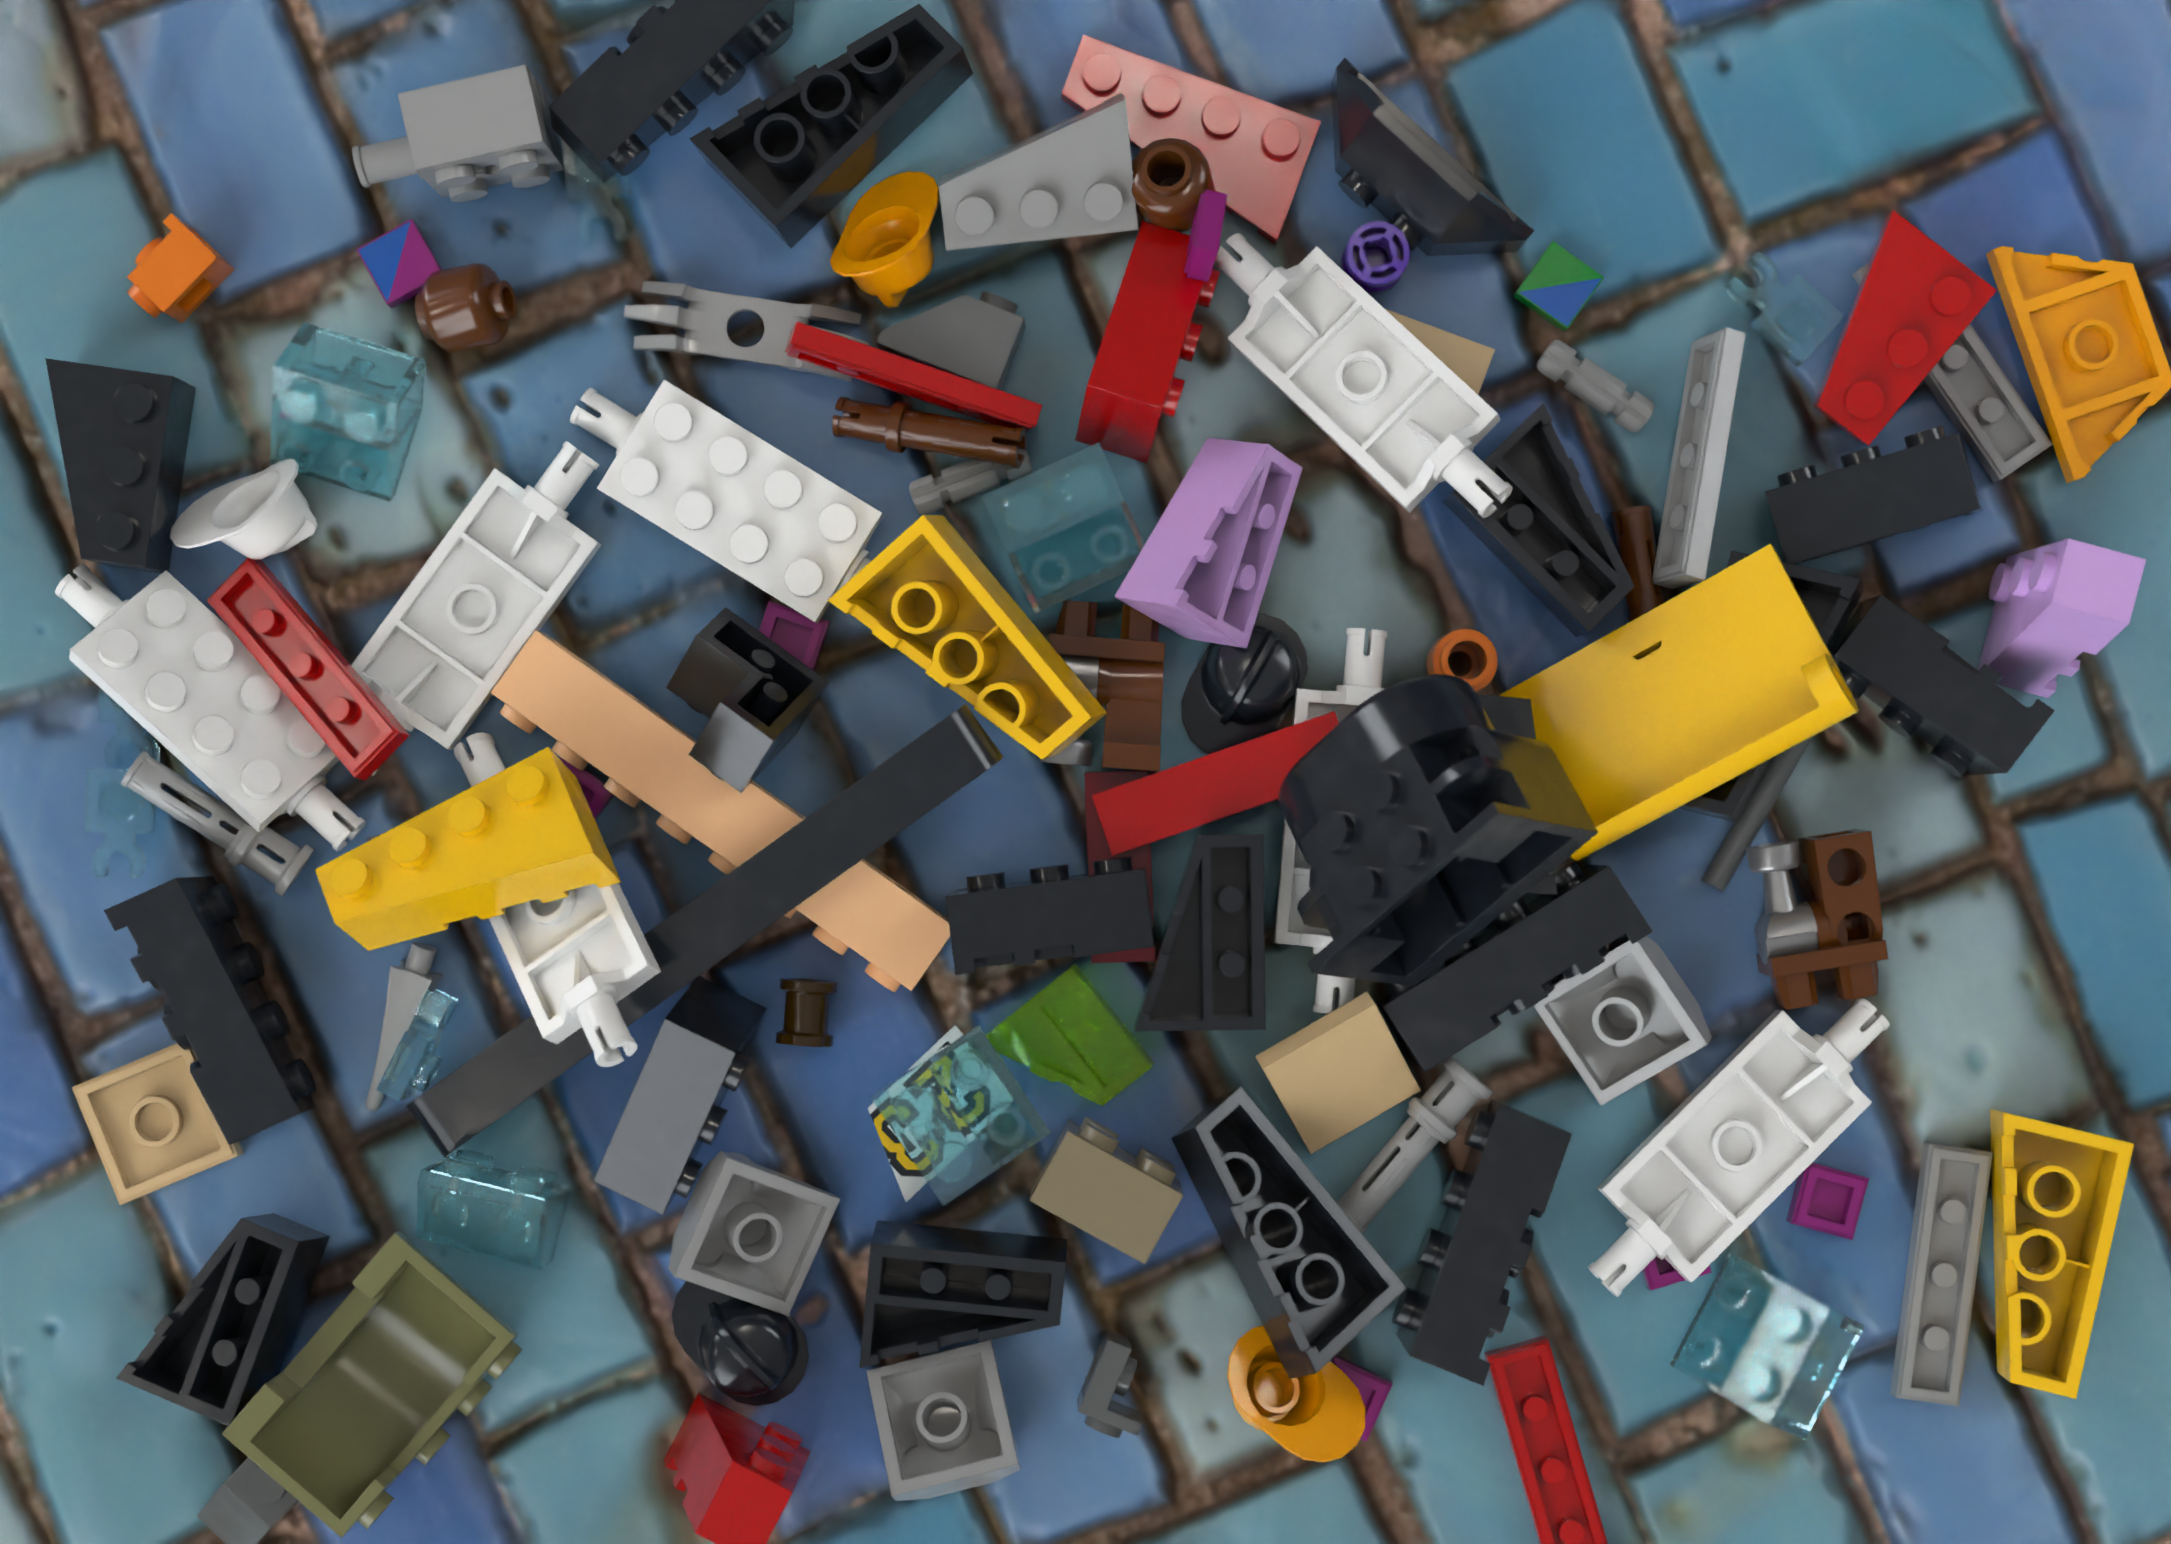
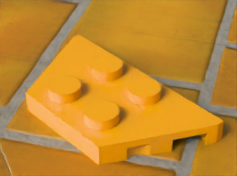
[1986,246,2171,483]

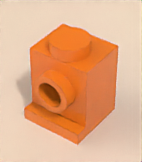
[127,213,235,323]

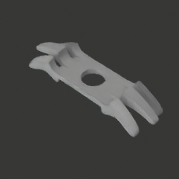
[624,281,869,382]

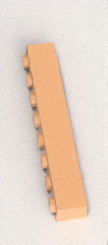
[491,630,951,993]

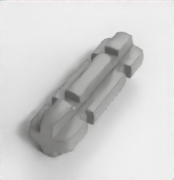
[1536,340,1655,433]
[909,449,1032,515]

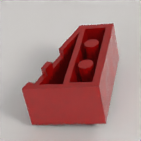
[1813,210,1997,446]
[1075,221,1221,463]
[663,1393,811,1544]

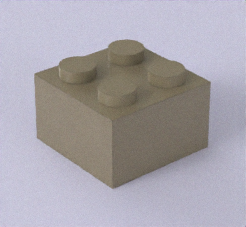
[1029,1117,1183,1264]

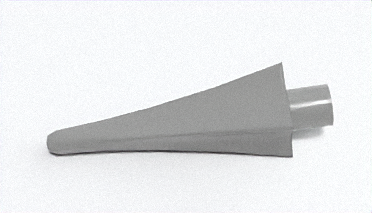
[366,942,443,1111]

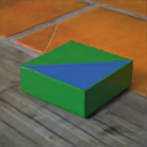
[1513,241,1604,332]

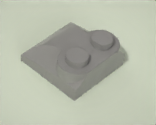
[1533,936,1712,1105]
[668,1151,840,1316]
[866,1340,1021,1501]

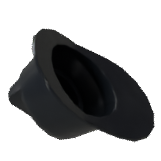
[1181,614,1308,754]
[672,1281,809,1406]

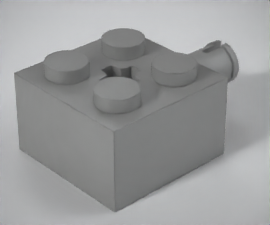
[352,65,565,202]

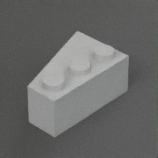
[939,93,1138,251]

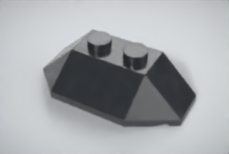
[1331,58,1534,256]

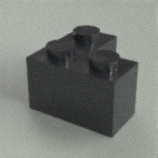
[666,607,829,793]

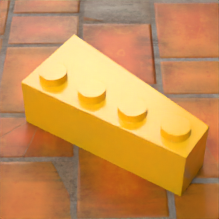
[827,515,1107,760]
[315,747,621,951]
[1990,1109,2134,1399]

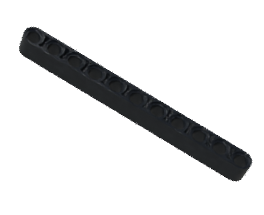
[406,704,1004,1157]

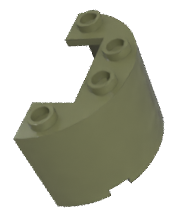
[222,1231,523,1538]

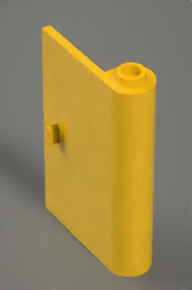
[1499,544,1859,861]

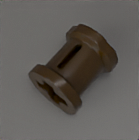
[776,978,838,1047]

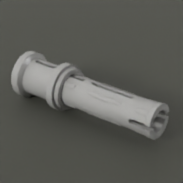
[120,751,315,897]
[1336,1056,1493,1234]

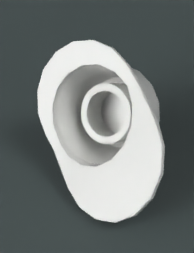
[170,458,318,560]

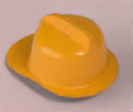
[830,171,940,308]
[1227,1326,1365,1463]

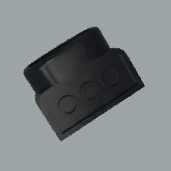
[1278,674,1598,986]

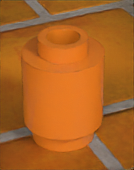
[1426,629,1498,692]

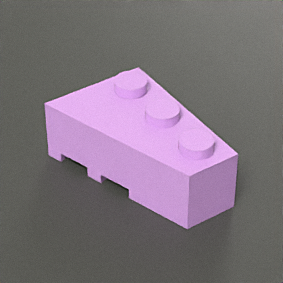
[1114,438,1303,648]
[1977,538,2146,698]

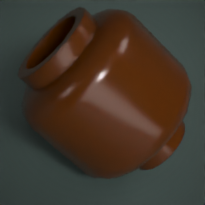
[1131,138,1215,233]
[415,263,517,352]

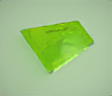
[978,963,1155,1106]

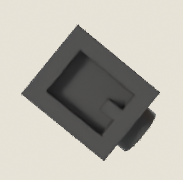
[1077,1329,1143,1438]

